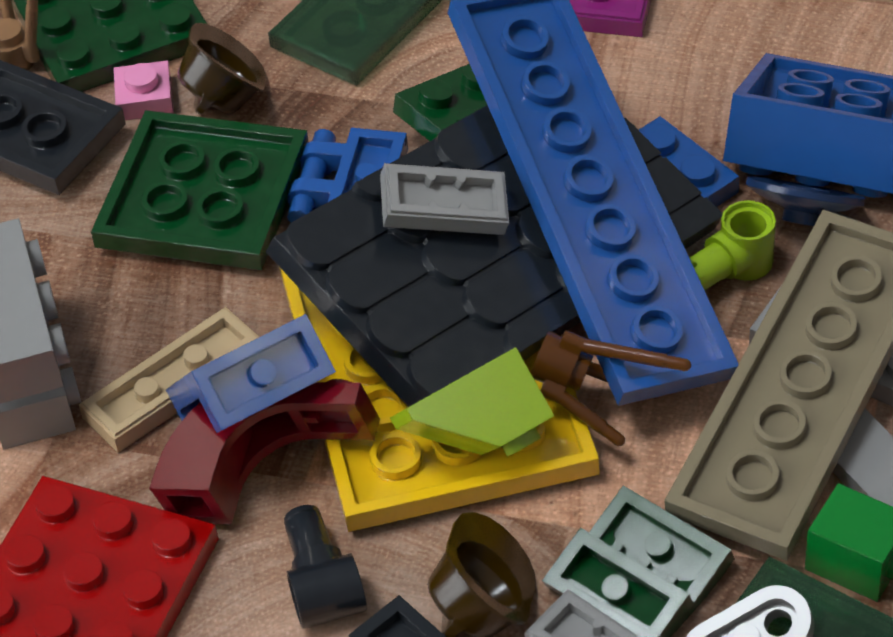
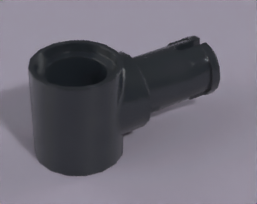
[284,505,367,629]

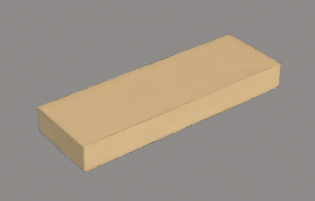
[78,307,259,453]

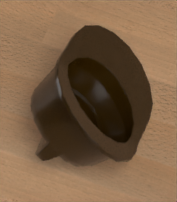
[177,23,265,115]
[427,512,535,637]

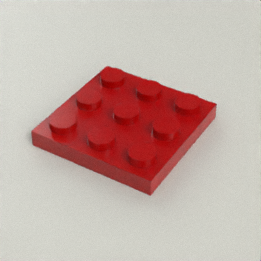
[0,475,219,637]

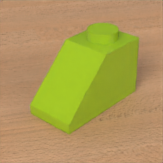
[390,347,554,457]

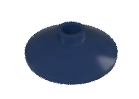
[746,177,865,226]

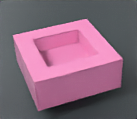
[114,60,174,120]

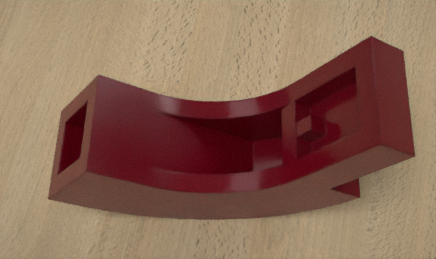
[149,379,380,525]

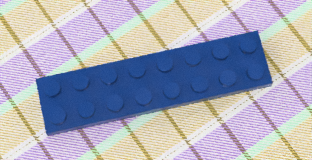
[448,0,739,406]

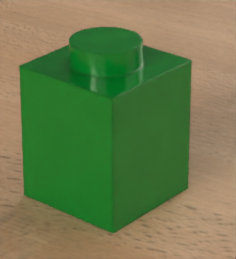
[804,483,893,602]

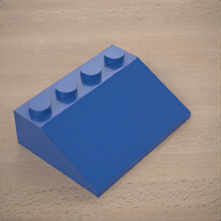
[723,53,893,198]

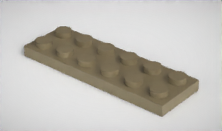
[664,210,893,561]

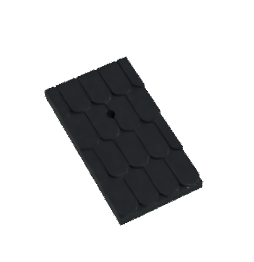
[266,105,723,407]

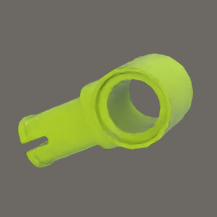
[690,200,776,290]

